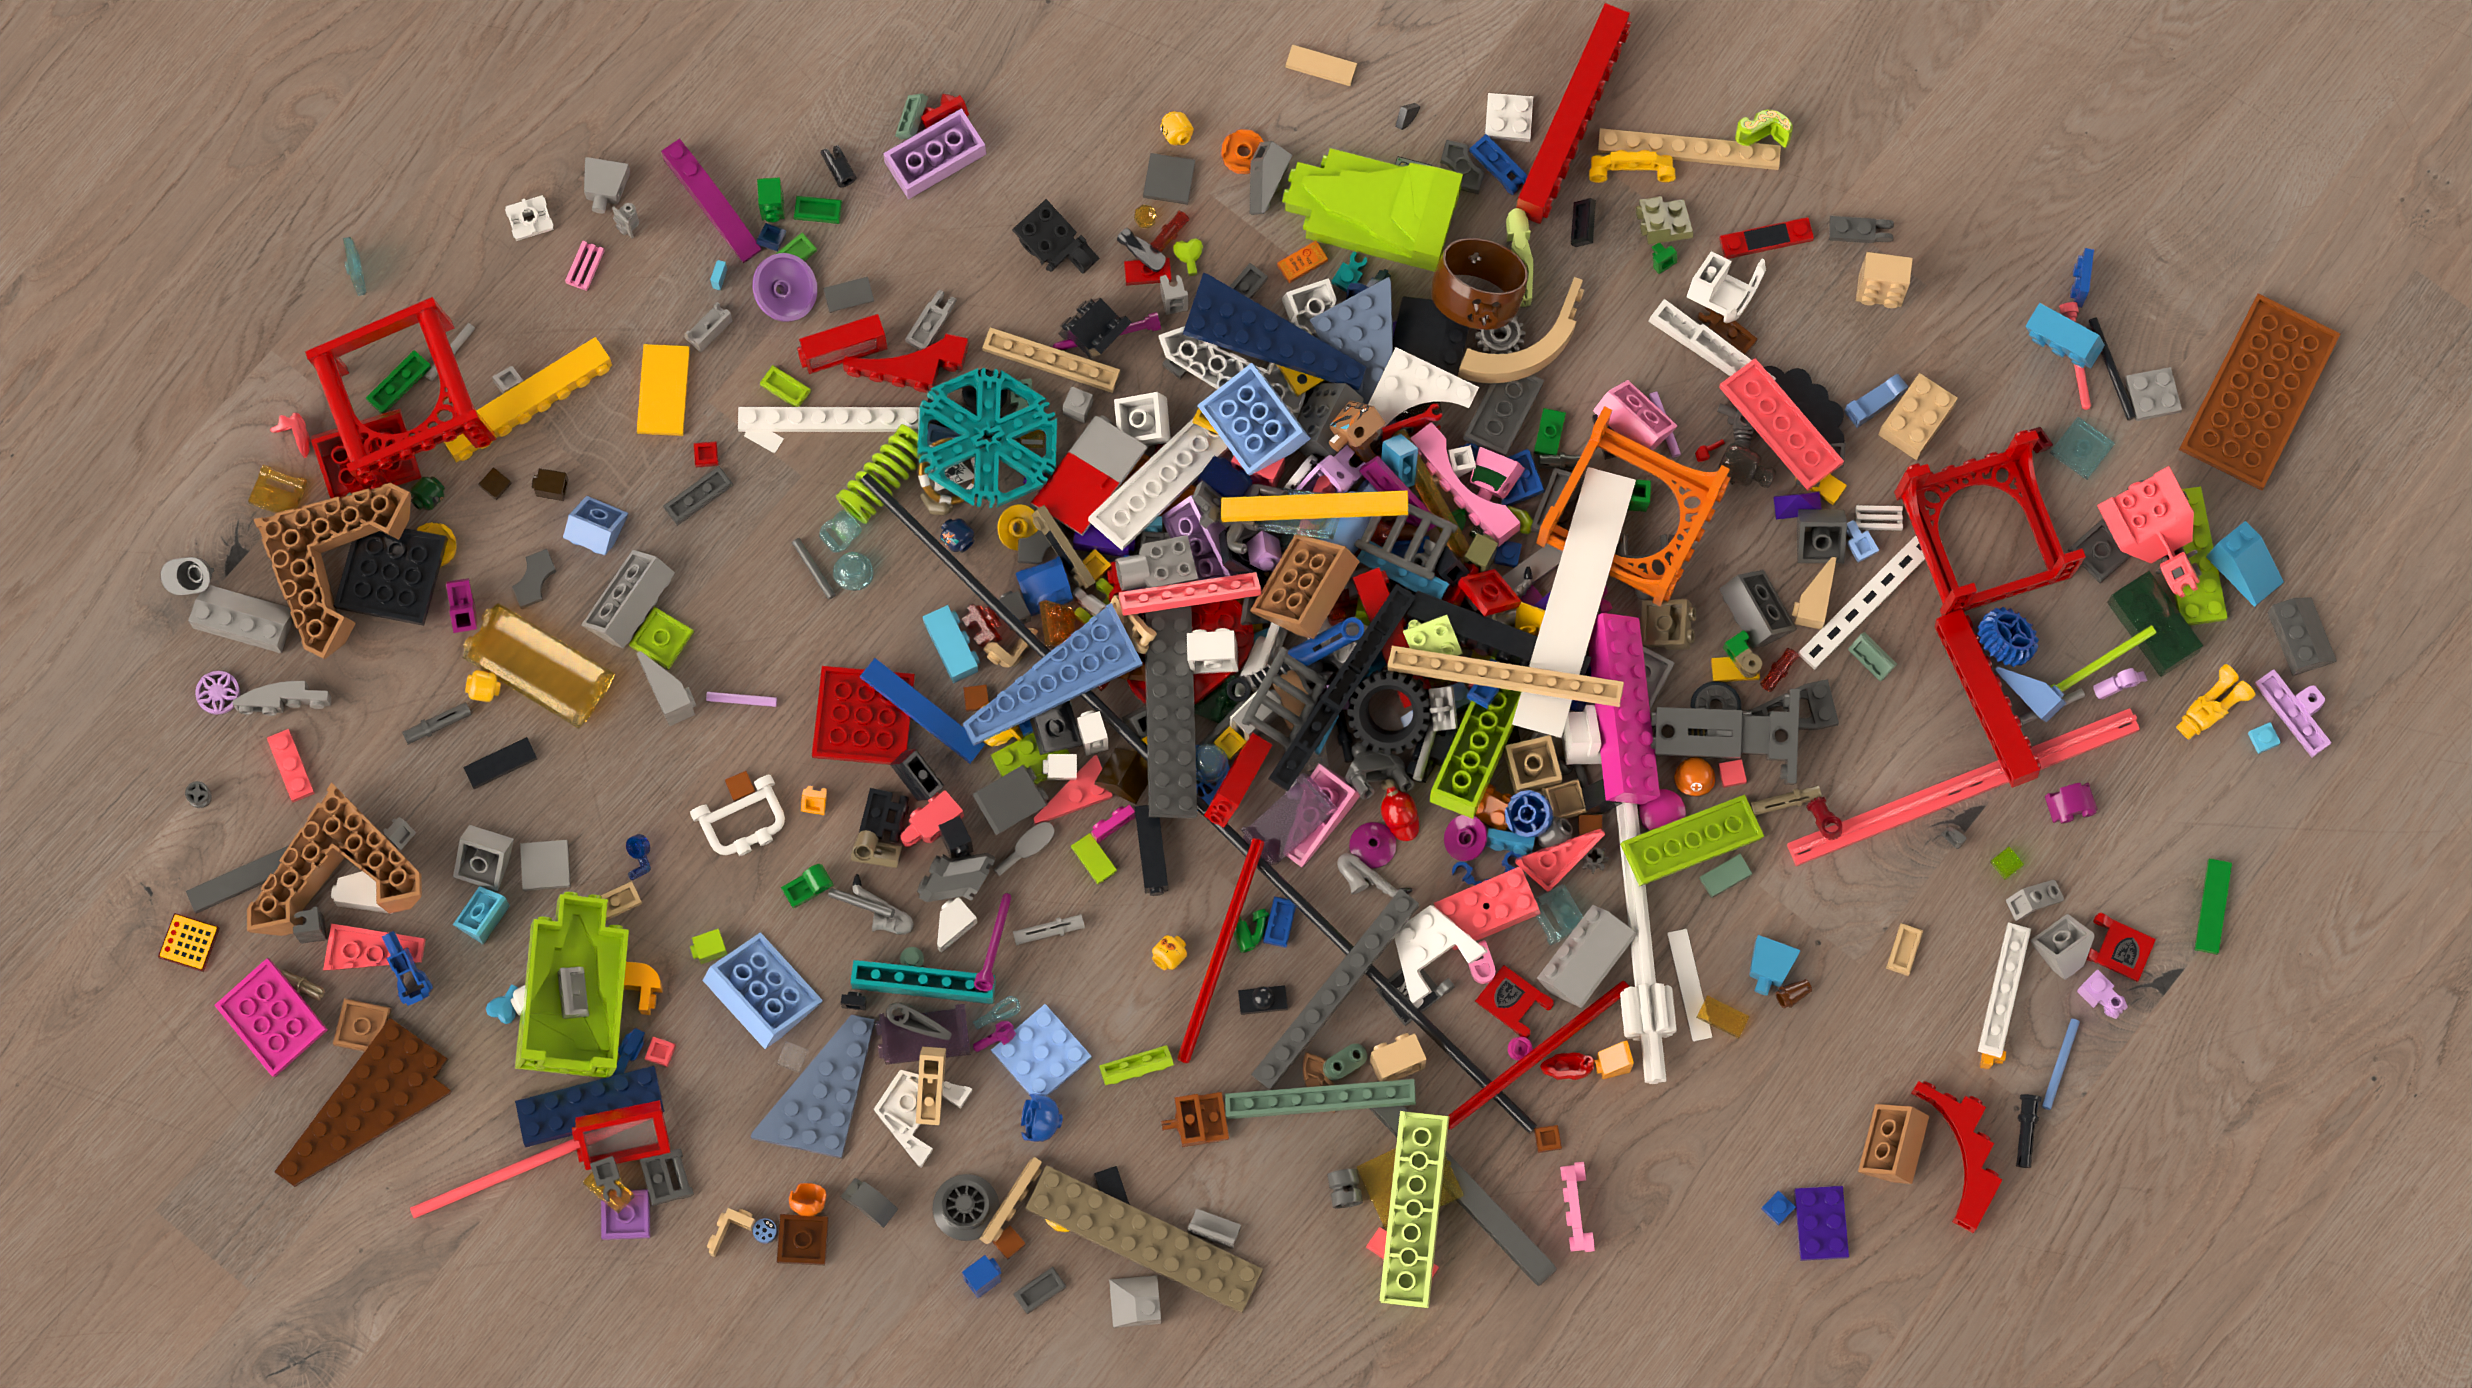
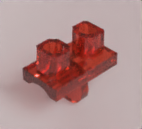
[1327,588,1357,626]
[962,604,1002,647]

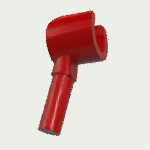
[1695,439,1725,462]

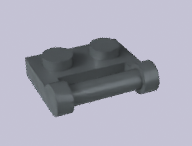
[640,1149,694,1206]

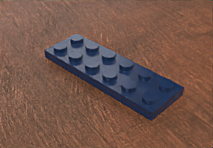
[515,1066,665,1148]

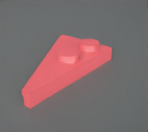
[1033,755,1113,825]
[1515,828,1605,893]

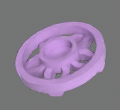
[195,671,240,715]

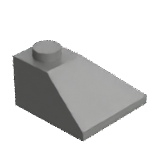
[2030,914,2095,980]
[1109,1275,1161,1328]

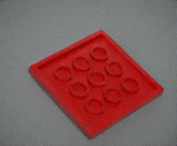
[812,666,915,765]

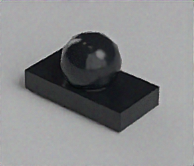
[1238,985,1288,1015]

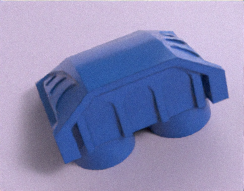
[1016,556,1073,616]

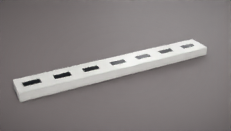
[1798,536,1942,670]

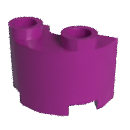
[2045,782,2098,824]

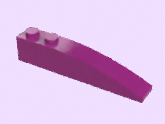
[661,138,762,263]

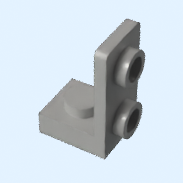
[2006,880,2064,921]

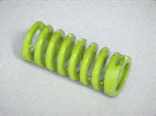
[836,424,922,524]

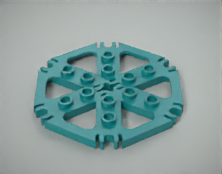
[917,368,1057,508]

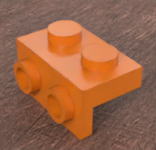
[1475,784,1512,831]

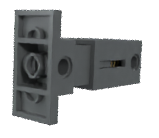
[1651,689,1800,785]

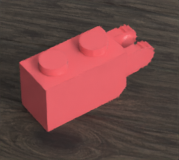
[901,790,964,848]

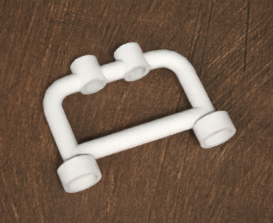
[690,775,785,856]

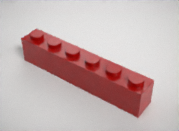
[1352,567,1432,708]

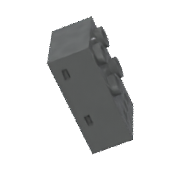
[1297,383,1364,457]

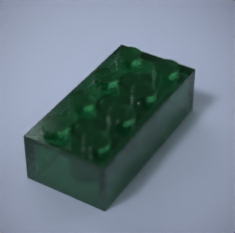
[2107,571,2203,677]

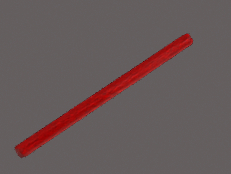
[1177,838,1264,1064]
[1448,981,1630,1130]

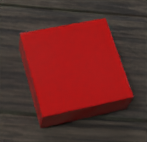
[693,441,719,468]

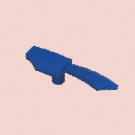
[612,1028,645,1076]

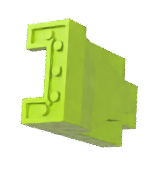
[1282,148,1463,272]
[515,892,629,1078]

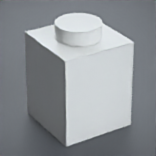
[1043,754,1077,780]

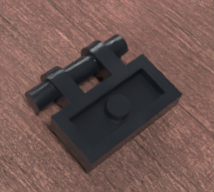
[859,788,909,843]

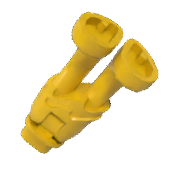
[2176,664,2256,740]

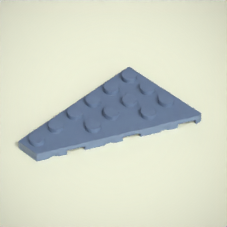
[1310,277,1395,442]
[751,1015,875,1159]

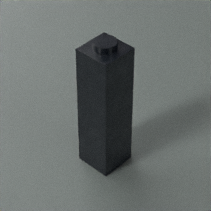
[1135,805,1168,896]

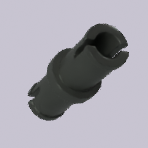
[1538,453,1581,471]

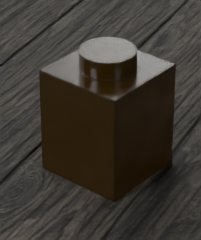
[532,468,569,501]

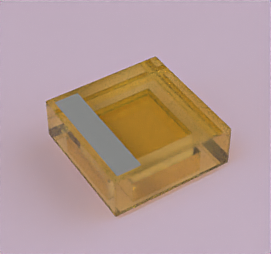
[1021,430,1045,448]

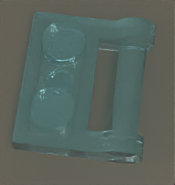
[1535,884,1583,946]

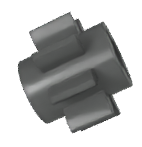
[1581,844,1609,874]

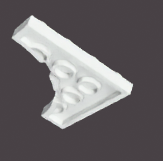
[1368,348,1479,440]

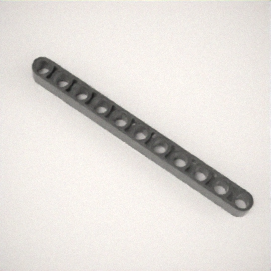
[1369,1081,1557,1286]

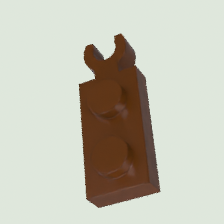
[1698,307,1758,355]

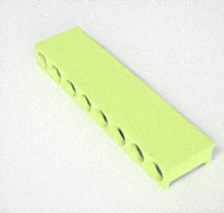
[1379,1111,1450,1308]

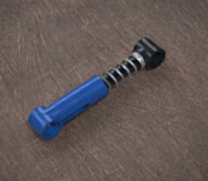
[1227,617,1364,702]

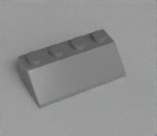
[581,550,675,648]
[188,585,293,653]
[1537,905,1637,1008]

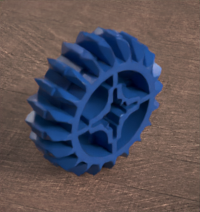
[1977,607,2039,667]

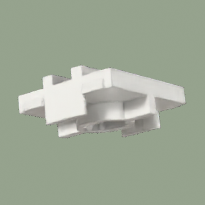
[505,195,553,241]

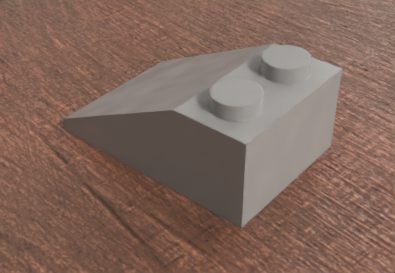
[636,651,696,726]

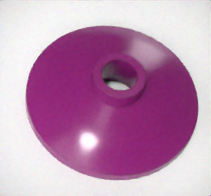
[1444,815,1487,861]
[1349,822,1396,868]

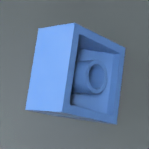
[563,496,628,555]

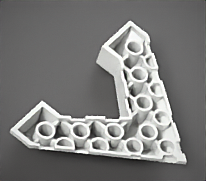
[1158,278,1337,420]

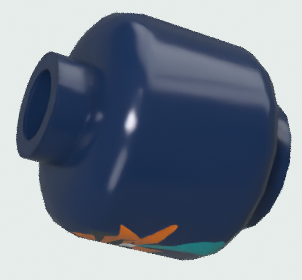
[940,518,975,553]

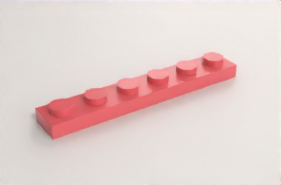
[1119,572,1261,616]

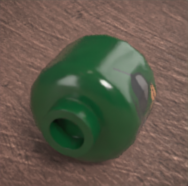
[410,476,445,511]

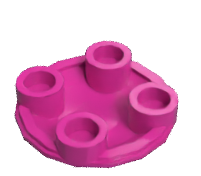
[1639,789,1686,831]

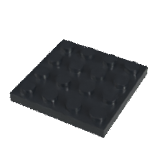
[334,528,448,626]

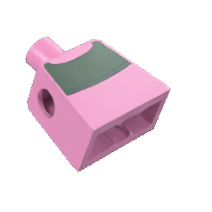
[1470,447,1525,501]

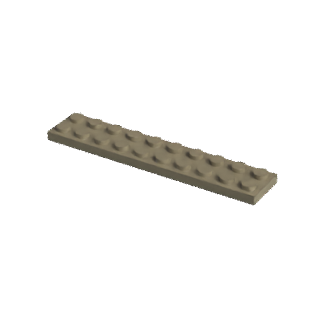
[1025,1165,1263,1313]

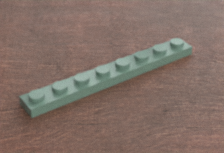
[1225,1079,1416,1119]

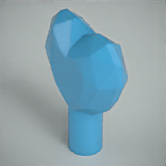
[486,984,518,1024]

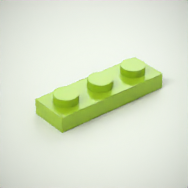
[1099,1045,1174,1086]

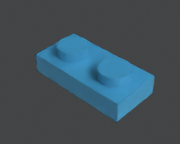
[1486,828,1535,855]

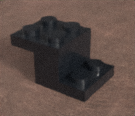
[1058,298,1132,358]

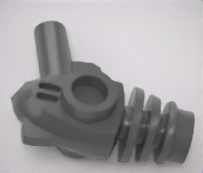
[1717,403,1754,451]

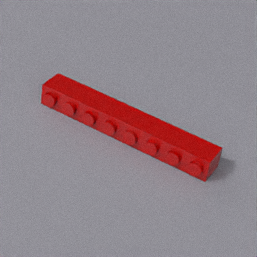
[1935,609,2041,788]

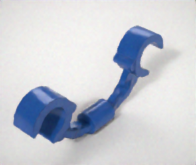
[1452,851,1522,885]

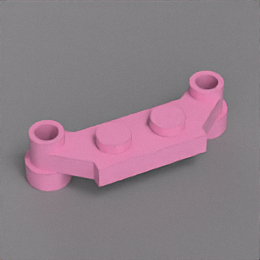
[1560,1162,1595,1252]

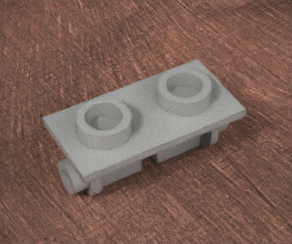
[612,203,639,239]

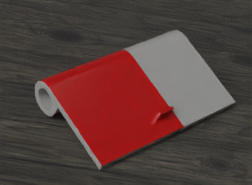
[1030,415,1148,536]

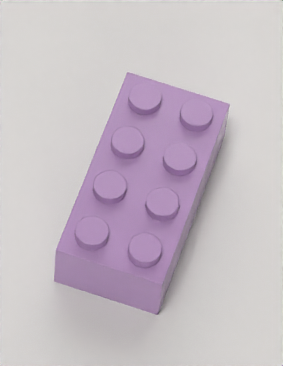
[883,108,986,200]

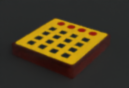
[158,913,220,972]

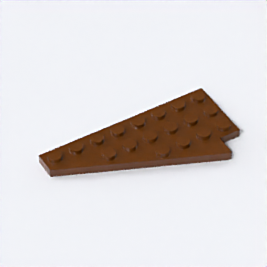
[274,1018,452,1187]

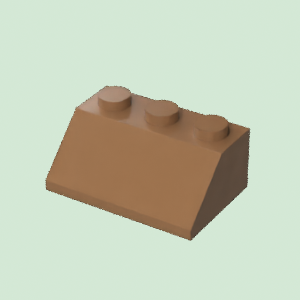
[1858,1104,1929,1184]

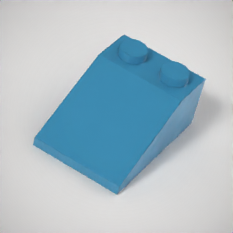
[2206,521,2284,607]

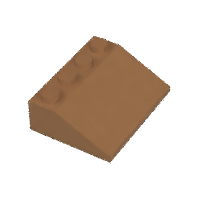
[1250,534,1360,639]

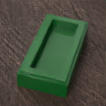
[794,196,842,224]

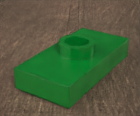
[1534,408,1566,455]

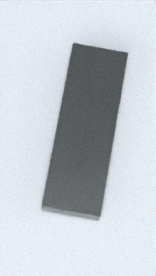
[663,466,733,526]

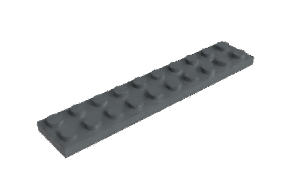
[1144,606,1197,818]

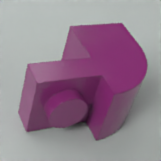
[446,578,477,633]

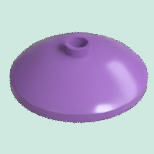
[753,253,817,322]

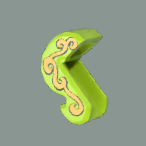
[1735,109,1793,148]

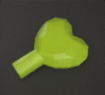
[1173,238,1203,276]

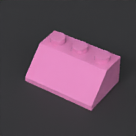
[1593,380,1677,451]

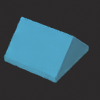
[453,886,510,944]

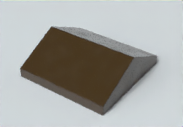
[1094,748,1148,805]

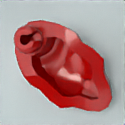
[1540,1052,1595,1080]

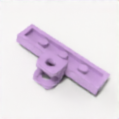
[2254,669,2331,758]

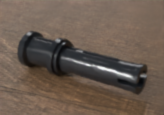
[2016,1094,2041,1168]

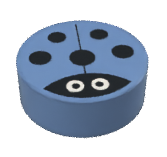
[753,1218,777,1244]

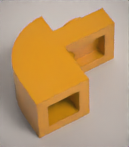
[624,962,663,1015]

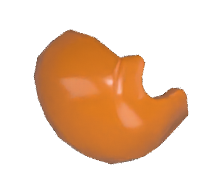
[789,1183,827,1216]

